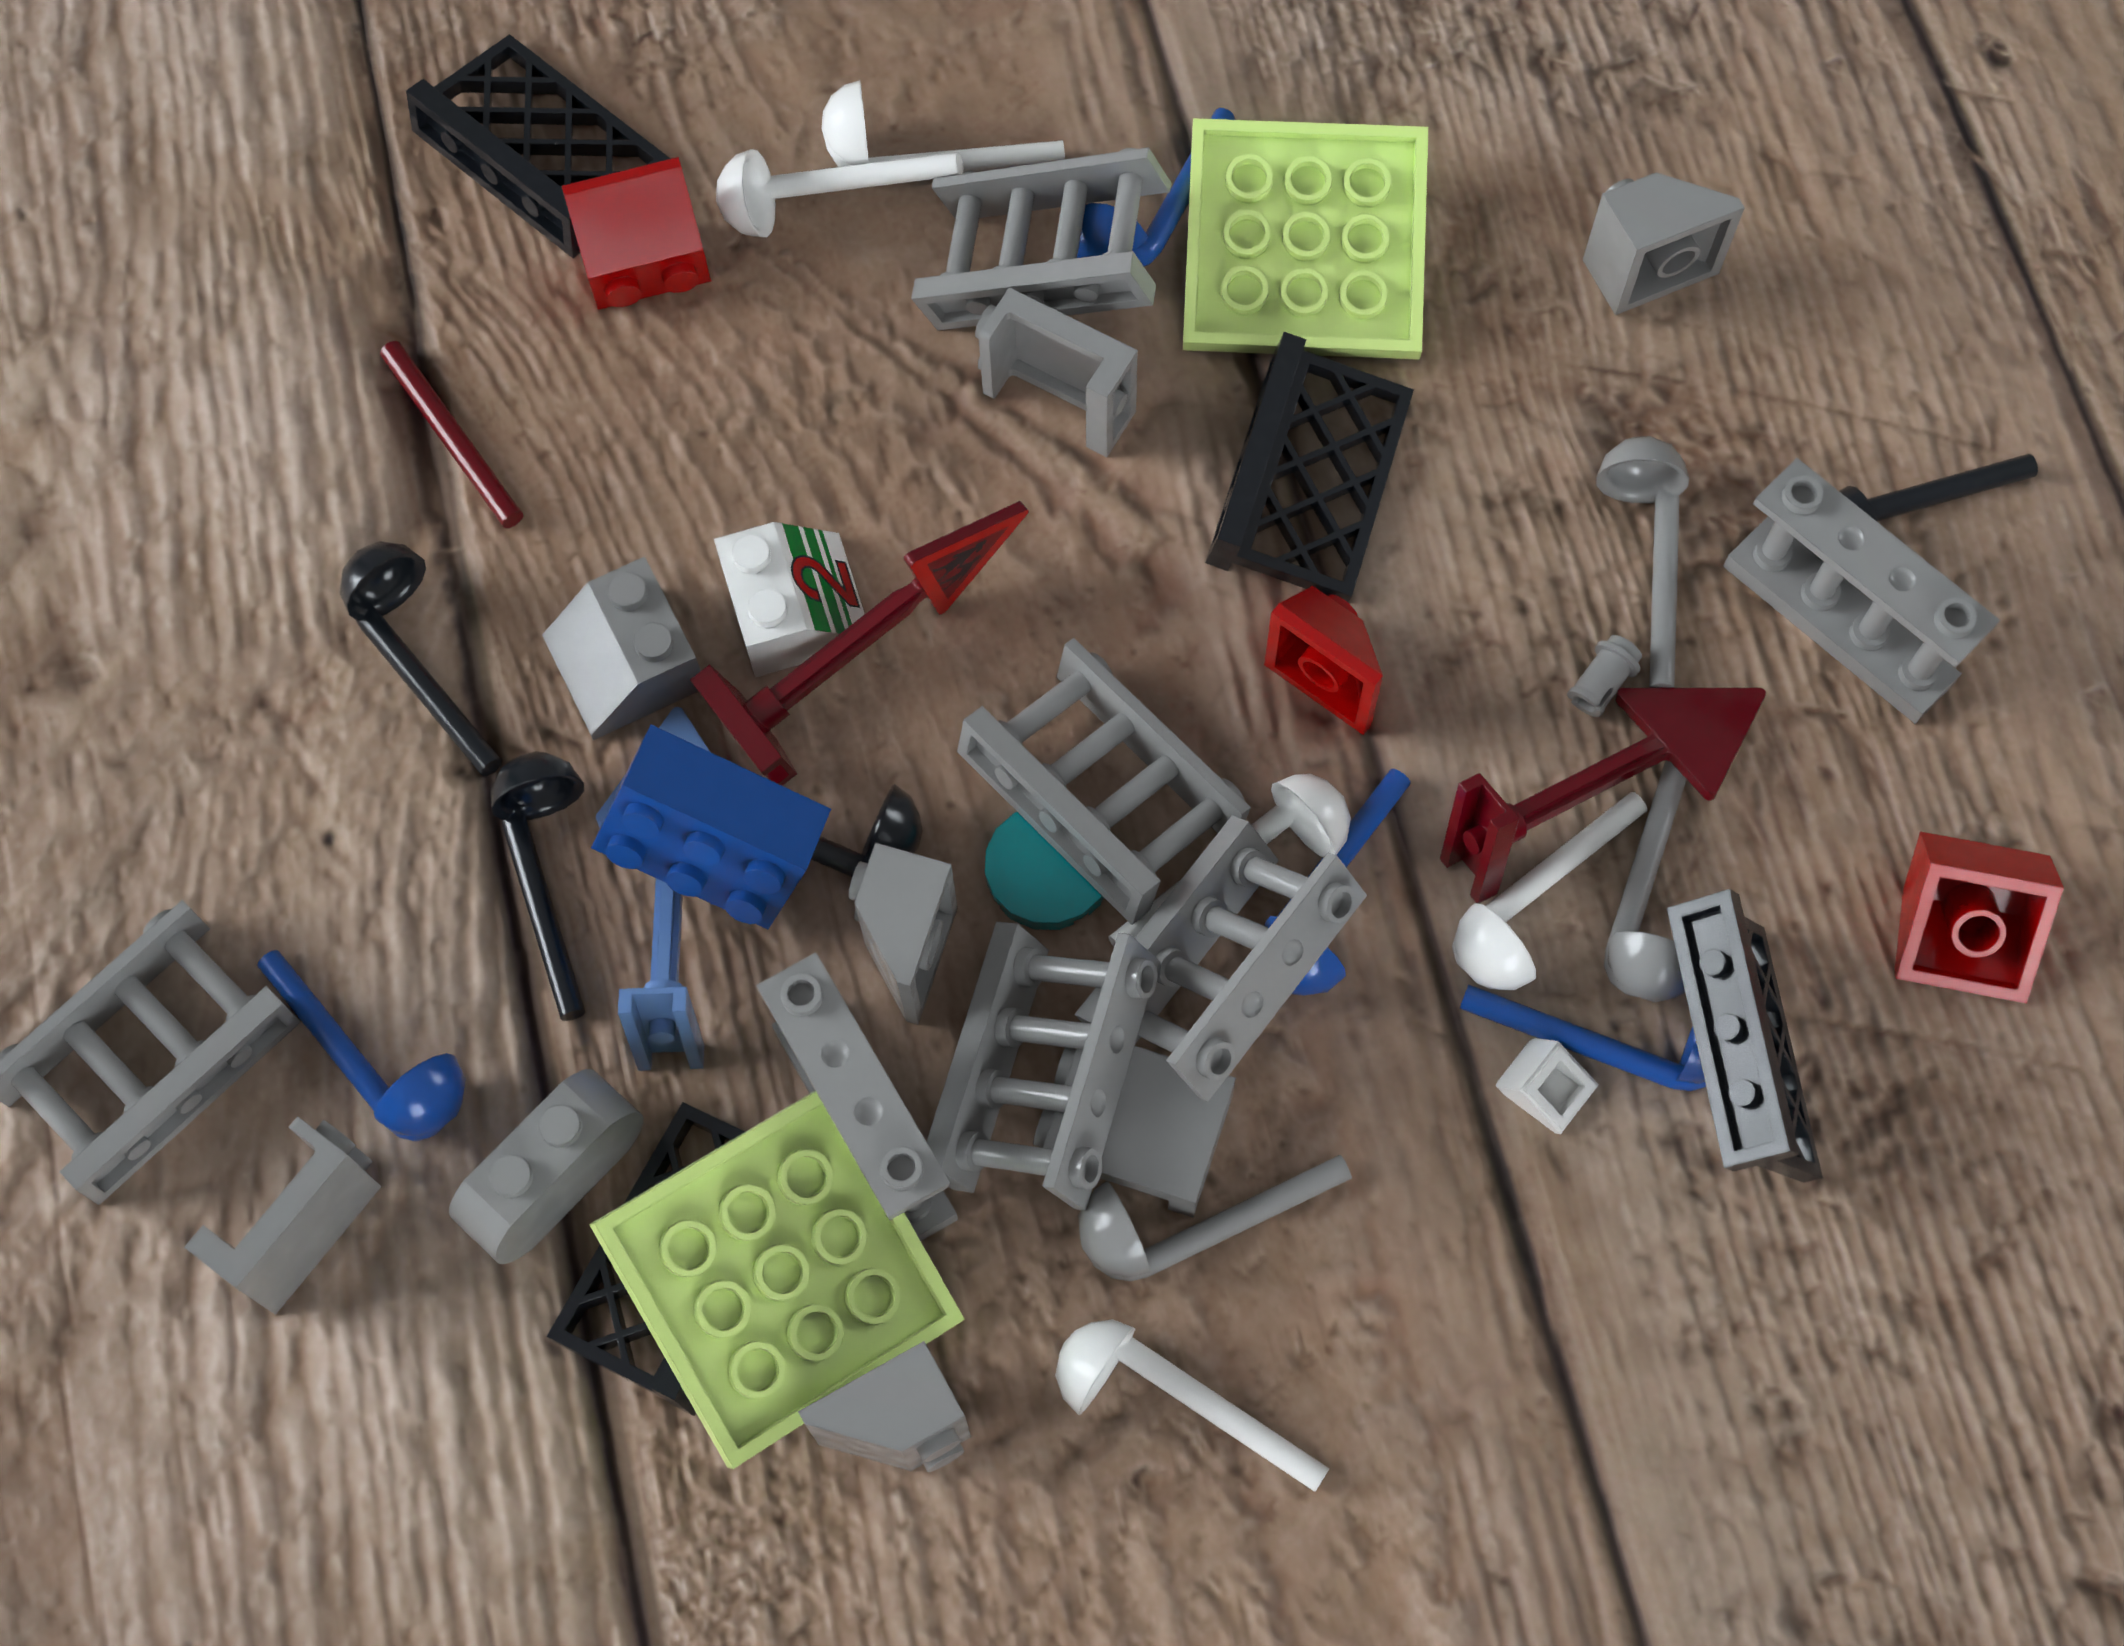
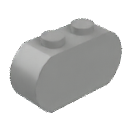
[449,1069,643,1264]

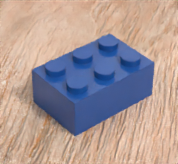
[591,724,831,930]

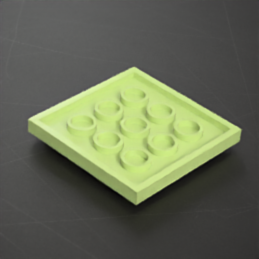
[1183,118,1428,360]
[589,1091,965,1469]

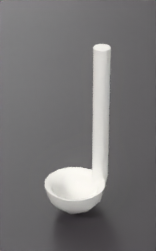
[821,80,1065,172]
[716,149,963,238]
[1108,774,1351,947]
[1452,792,1647,990]
[1055,1319,1329,1492]

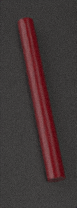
[380,341,523,528]

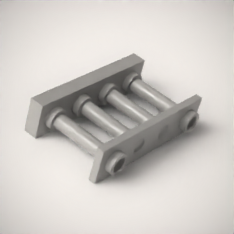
[911,147,1171,330]
[1723,458,2000,724]
[957,638,1251,925]
[1074,815,1367,1102]
[0,900,301,1205]
[927,922,1159,1211]
[756,952,958,1241]

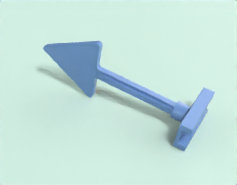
[596,707,710,1071]

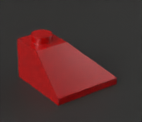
[1264,586,1383,735]

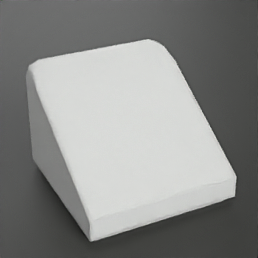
[1496,1038,1599,1134]

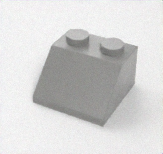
[1583,172,1745,315]
[542,556,701,740]
[849,843,958,1025]
[798,1341,971,1472]

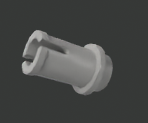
[1567,635,1642,717]

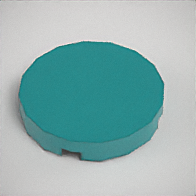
[985,812,1104,930]

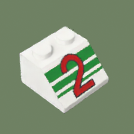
[714,522,865,678]

